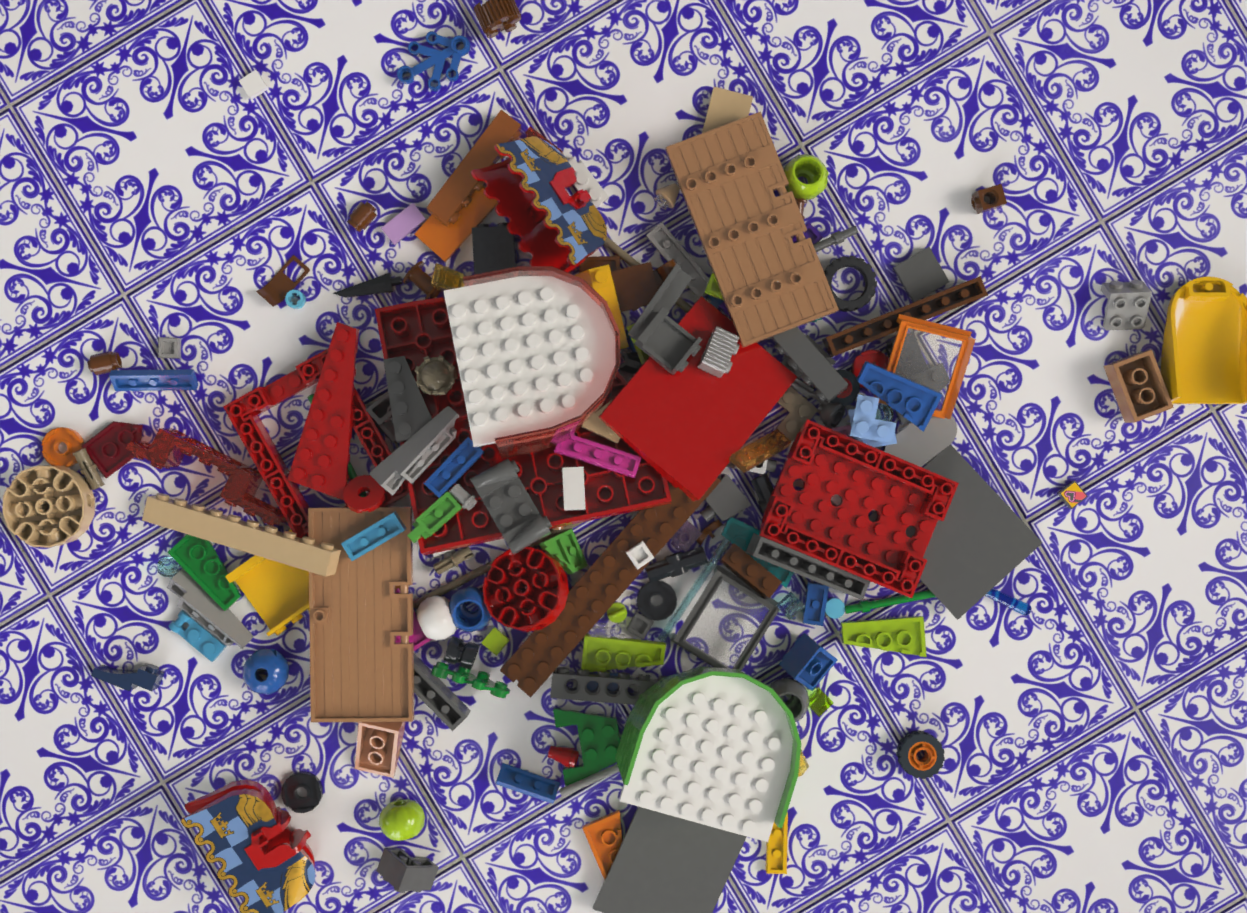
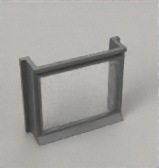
[670,564,780,671]

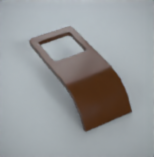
[256,255,310,307]

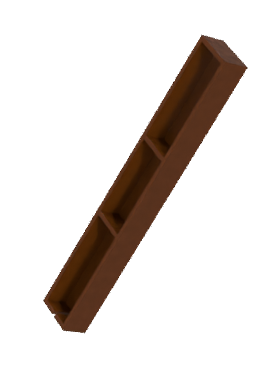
[500,478,721,698]

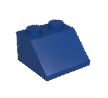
[779,633,837,691]

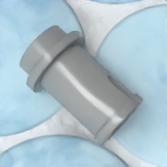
[449,484,477,511]

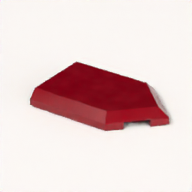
[81,421,143,479]

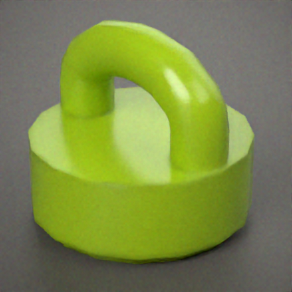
[607,602,627,623]

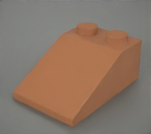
[354,722,405,778]

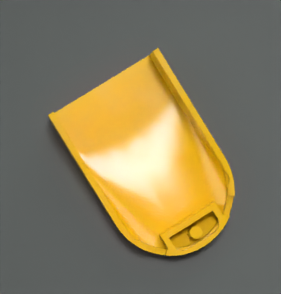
[1161,277,1247,404]

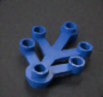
[397,31,470,92]

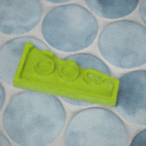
[841,616,927,657]

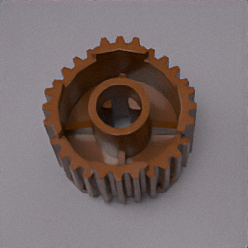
[474,0,522,38]

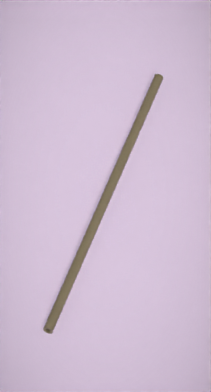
[413,522,583,609]

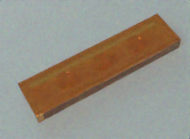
[729,429,792,473]

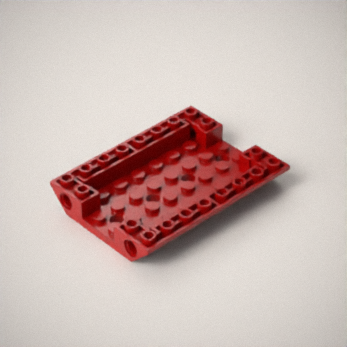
[759,419,959,598]

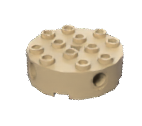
[2,465,95,548]

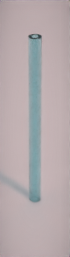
[658,537,731,642]

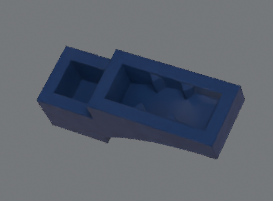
[91,664,165,691]

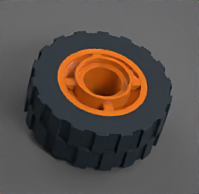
[896,731,945,779]

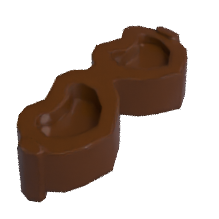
[695,519,724,546]

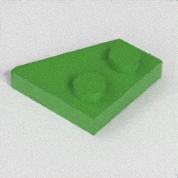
[539,529,588,575]

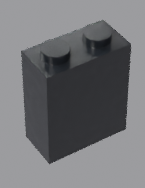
[472,223,517,280]

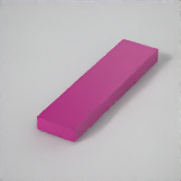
[554,431,641,478]

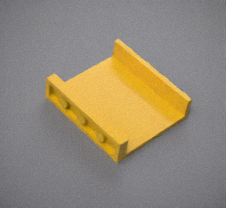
[225,529,309,637]

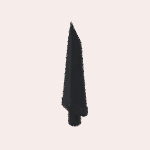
[333,273,403,298]

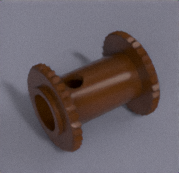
[403,261,444,299]

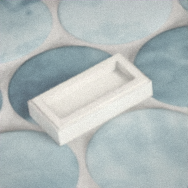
[562,467,586,511]

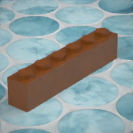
[426,110,522,227]

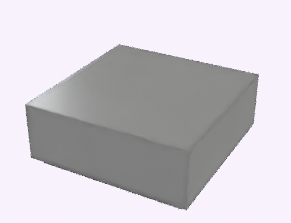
[158,337,181,359]

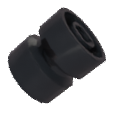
[444,636,480,670]

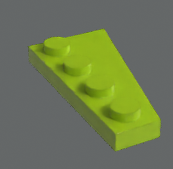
[581,634,666,672]

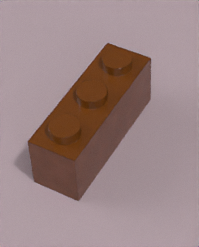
[718,543,782,599]

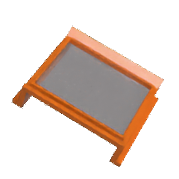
[874,314,976,419]

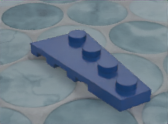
[856,361,943,432]

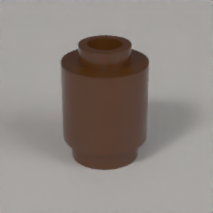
[347,201,377,232]
[87,351,122,375]

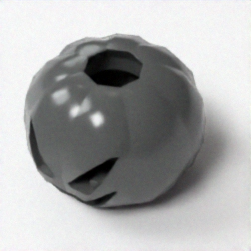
[769,678,810,722]

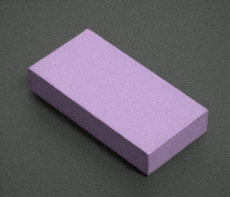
[381,203,426,245]

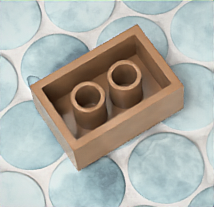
[1103,350,1174,423]

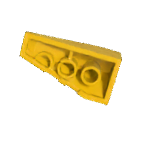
[569,264,629,350]

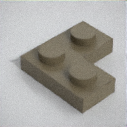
[776,386,818,441]

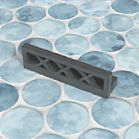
[628,264,693,340]

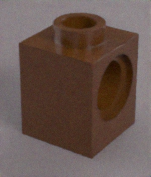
[971,184,1007,214]

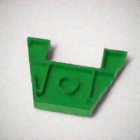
[553,708,620,787]

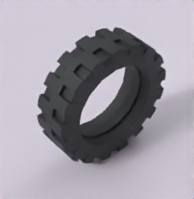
[824,256,877,312]

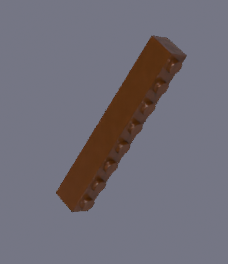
[822,276,988,357]

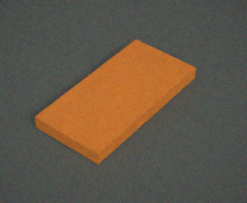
[414,187,498,263]

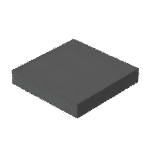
[893,247,949,303]

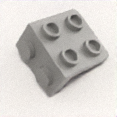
[1101,280,1152,331]

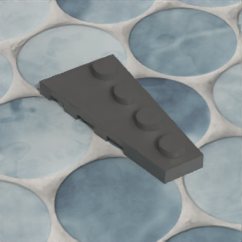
[383,356,432,443]

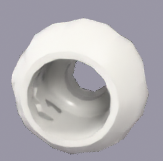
[417,595,457,641]

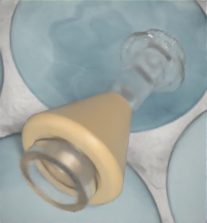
[654,181,680,210]

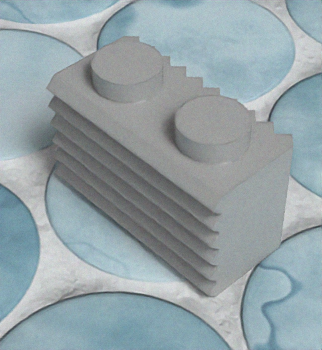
[698,326,740,378]

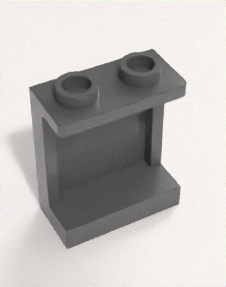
[634,307,702,375]

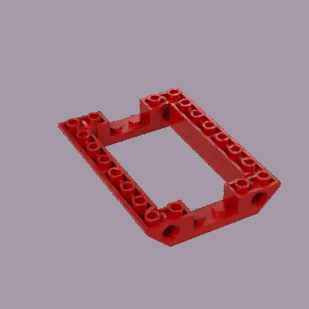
[223,348,409,538]

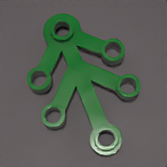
[431,662,510,698]

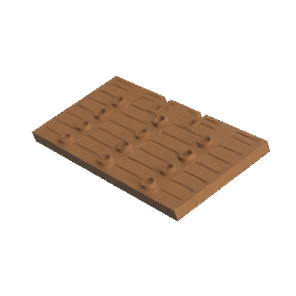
[665,111,839,348]
[308,507,414,722]

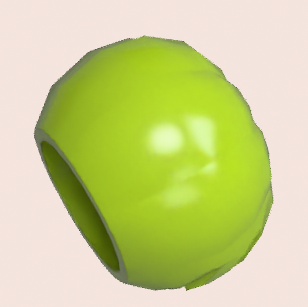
[783,154,828,200]
[379,799,425,841]

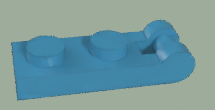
[169,610,227,662]

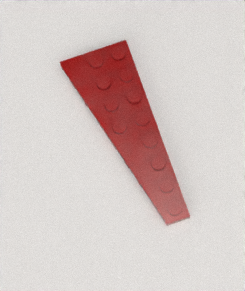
[287,322,359,500]

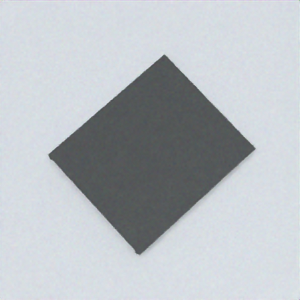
[868,444,1042,620]
[593,806,747,913]

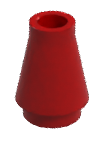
[548,745,579,768]

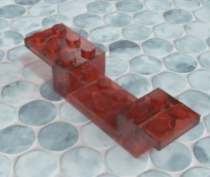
[126,428,287,526]

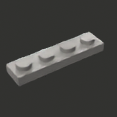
[646,222,709,299]

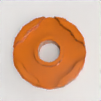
[41,427,84,467]

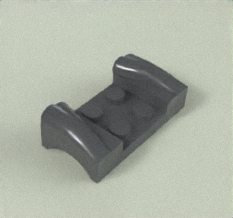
[470,458,552,555]

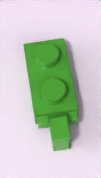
[407,491,462,543]

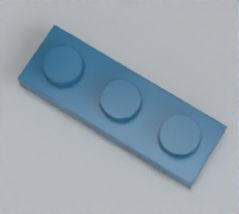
[341,511,407,561]

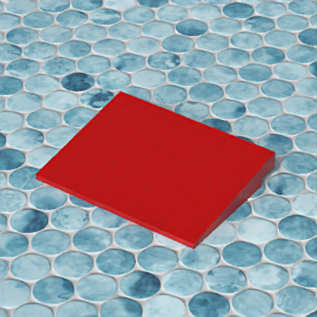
[599,296,797,501]

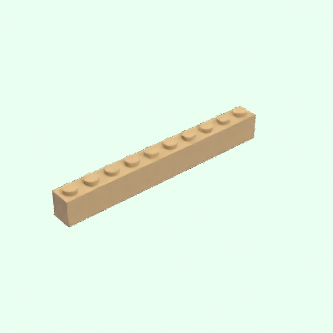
[142,493,341,577]

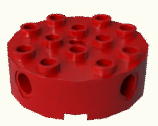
[483,547,569,632]

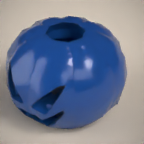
[449,586,492,632]
[243,649,289,694]

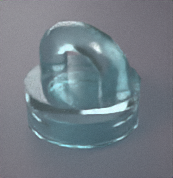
[875,404,894,422]
[157,557,179,578]

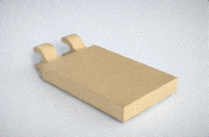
[702,87,753,133]

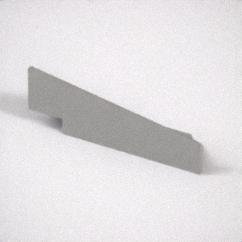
[370,406,459,495]
[167,568,253,649]

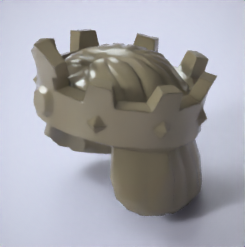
[415,355,458,395]

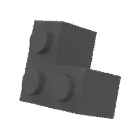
[376,848,439,893]

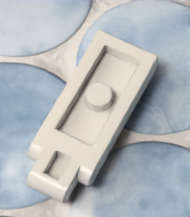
[567,156,609,208]

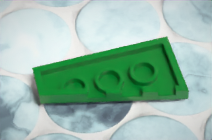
[168,534,242,611]

